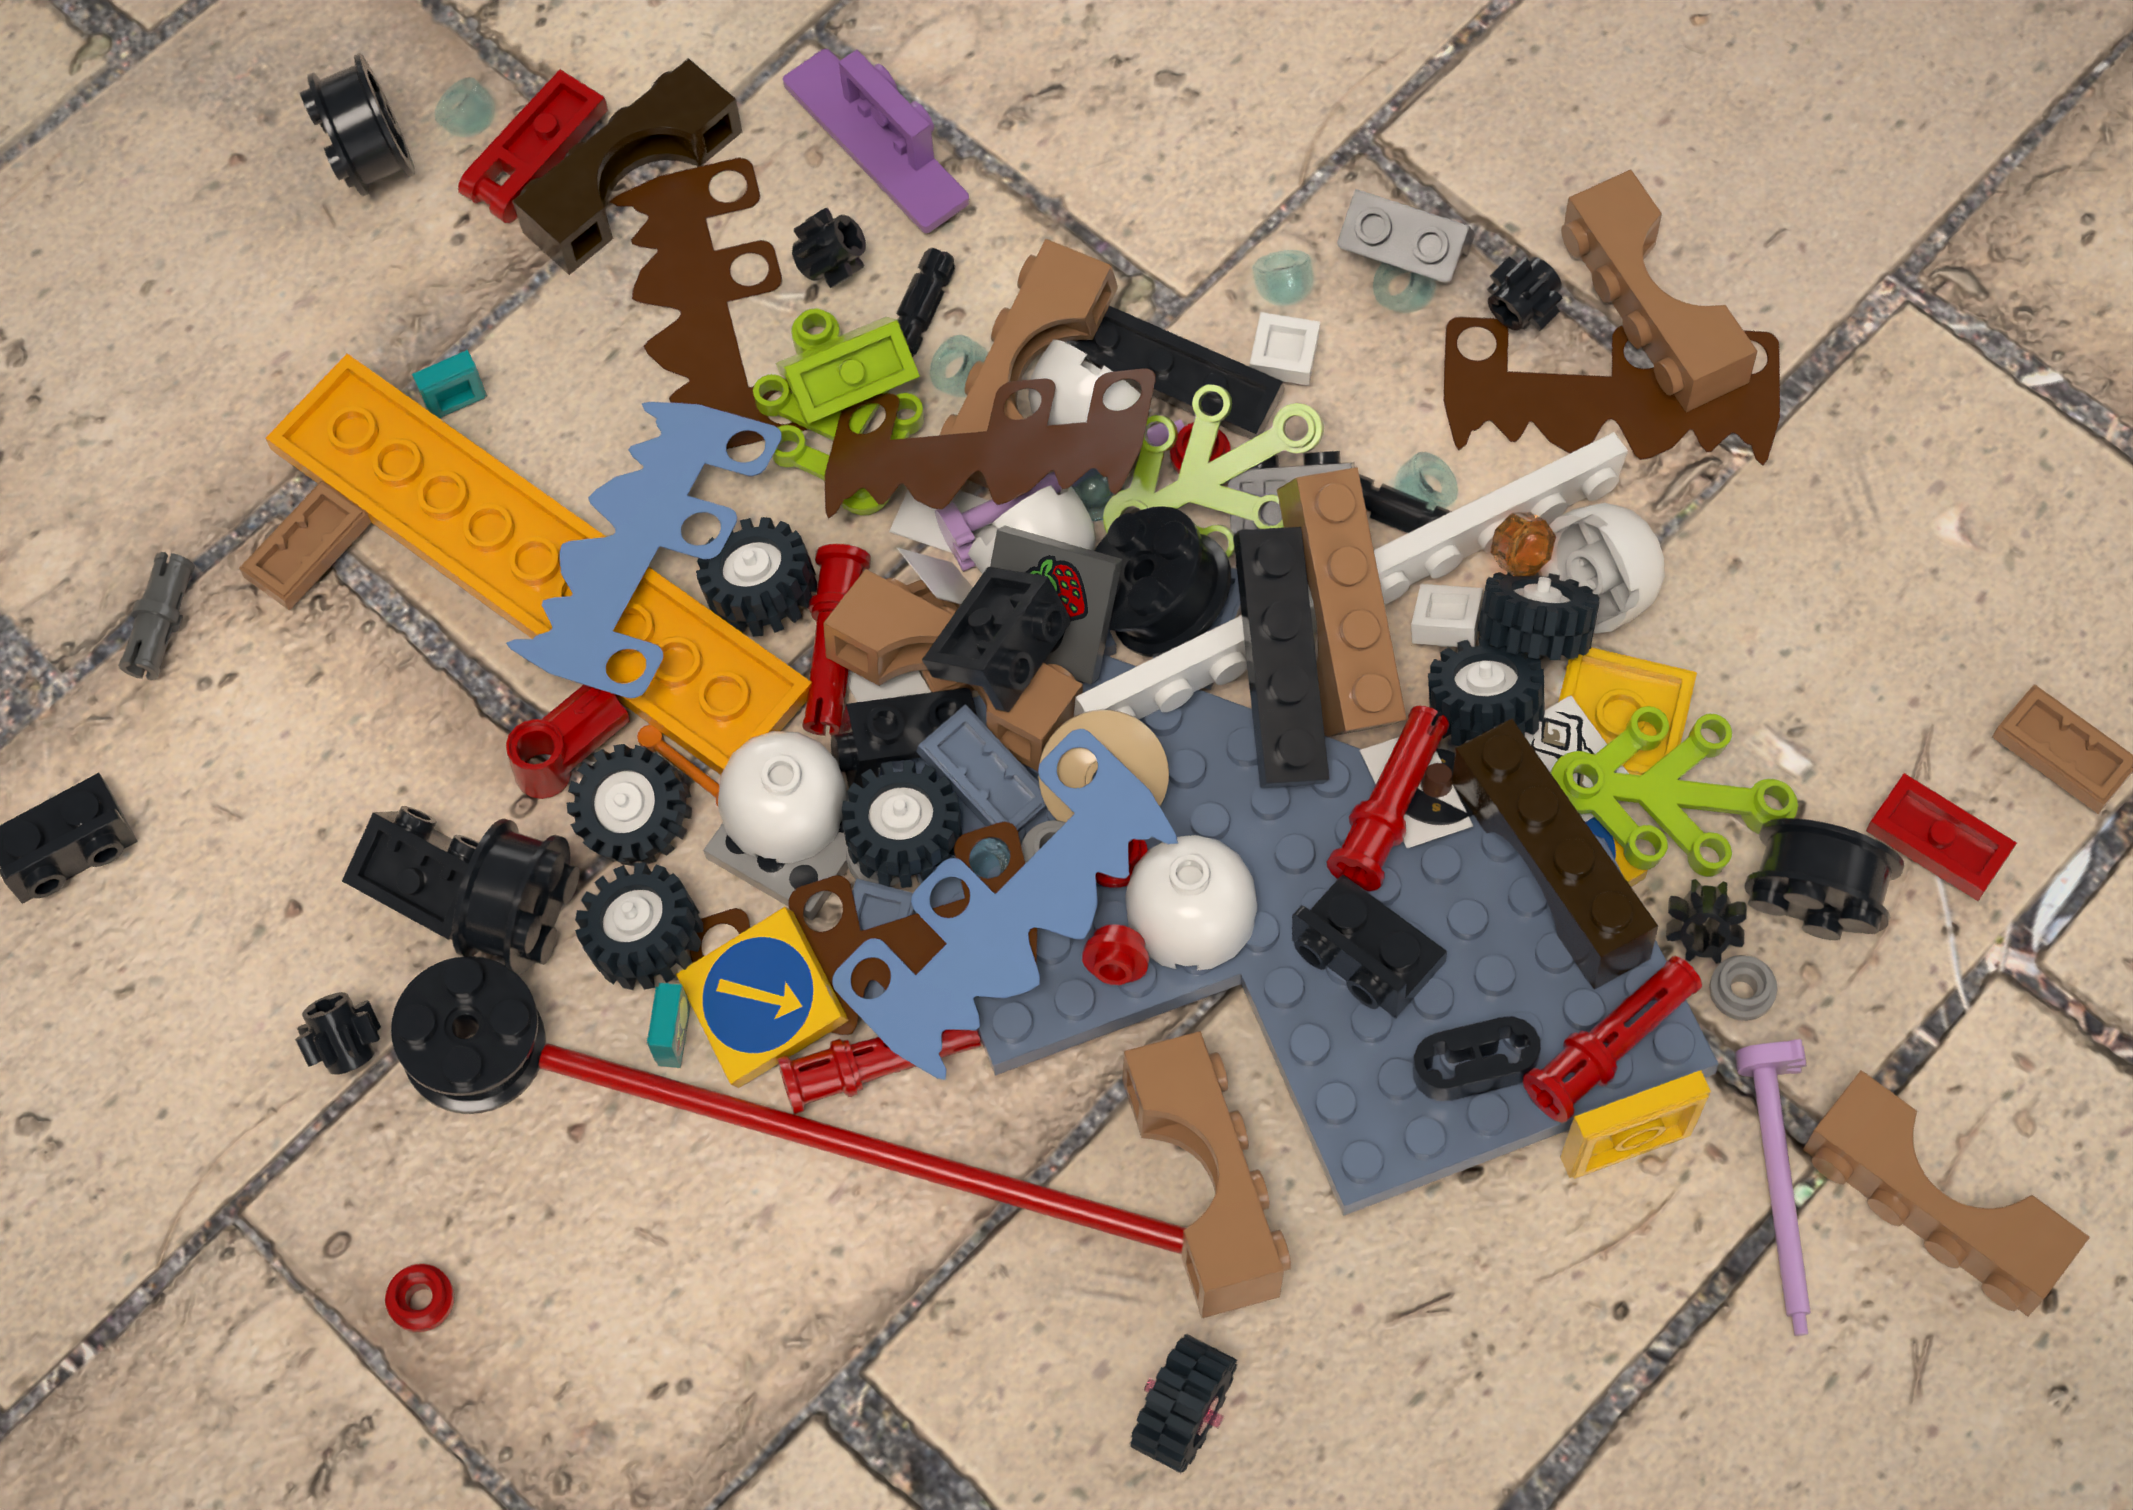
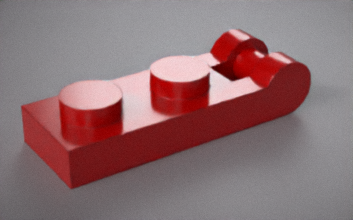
[458,69,608,224]

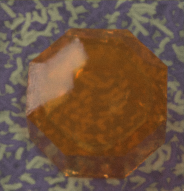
[1490,512,1556,576]

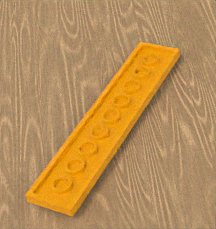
[265,353,812,775]

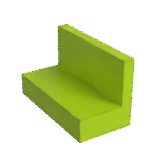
[775,317,920,424]

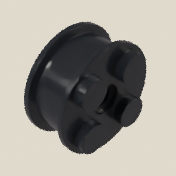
[300,53,415,196]
[1094,506,1231,657]
[452,818,579,974]
[1744,818,1904,940]
[391,956,546,1114]

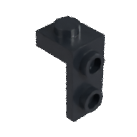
[831,688,977,788]

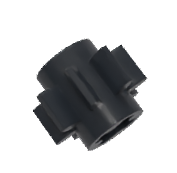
[792,208,866,288]
[1487,256,1563,331]
[1666,879,1747,964]
[295,992,381,1075]

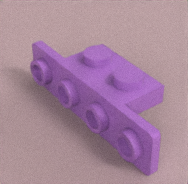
[783,49,969,233]

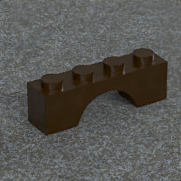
[513,58,743,275]
[1452,718,1658,990]

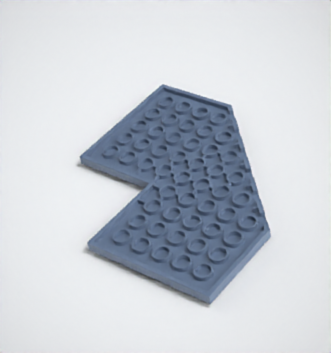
[879,655,1719,1216]

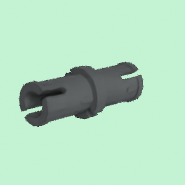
[118,552,195,680]

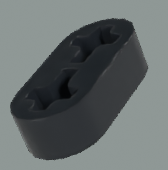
[1413,1016,1541,1101]

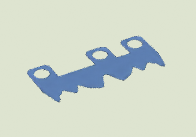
[506,402,782,698]
[832,729,1178,1080]

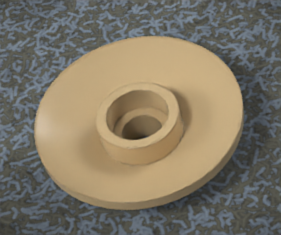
[1038,709,1169,822]

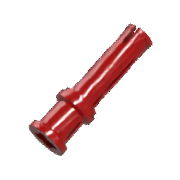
[802,544,871,736]
[1327,705,1449,892]
[1523,956,1702,1123]
[777,1030,981,1115]

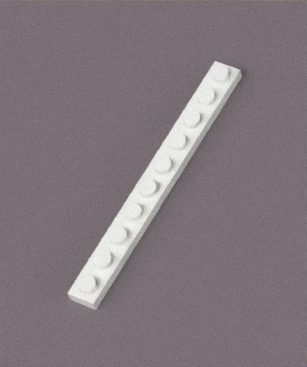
[1074,432,1628,720]

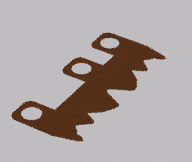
[609,158,809,449]
[1443,317,1780,466]
[824,369,1156,519]
[690,822,1037,1035]

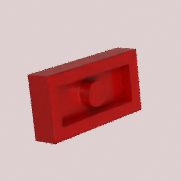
[1866,773,2017,901]

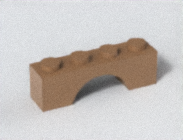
[1561,169,1758,412]
[940,238,1118,488]
[1277,467,1407,737]
[824,569,1083,772]
[1122,1031,1291,1318]
[1803,1070,2090,1317]

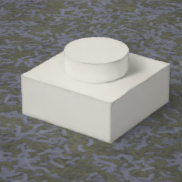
[1250,312,1320,386]
[1411,584,1483,647]

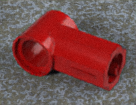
[506,684,630,799]

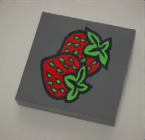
[990,525,1123,684]

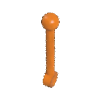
[637,725,719,806]

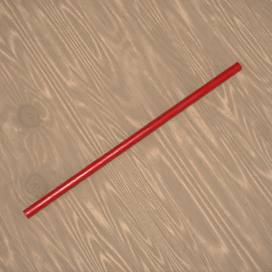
[539,1043,1186,1255]

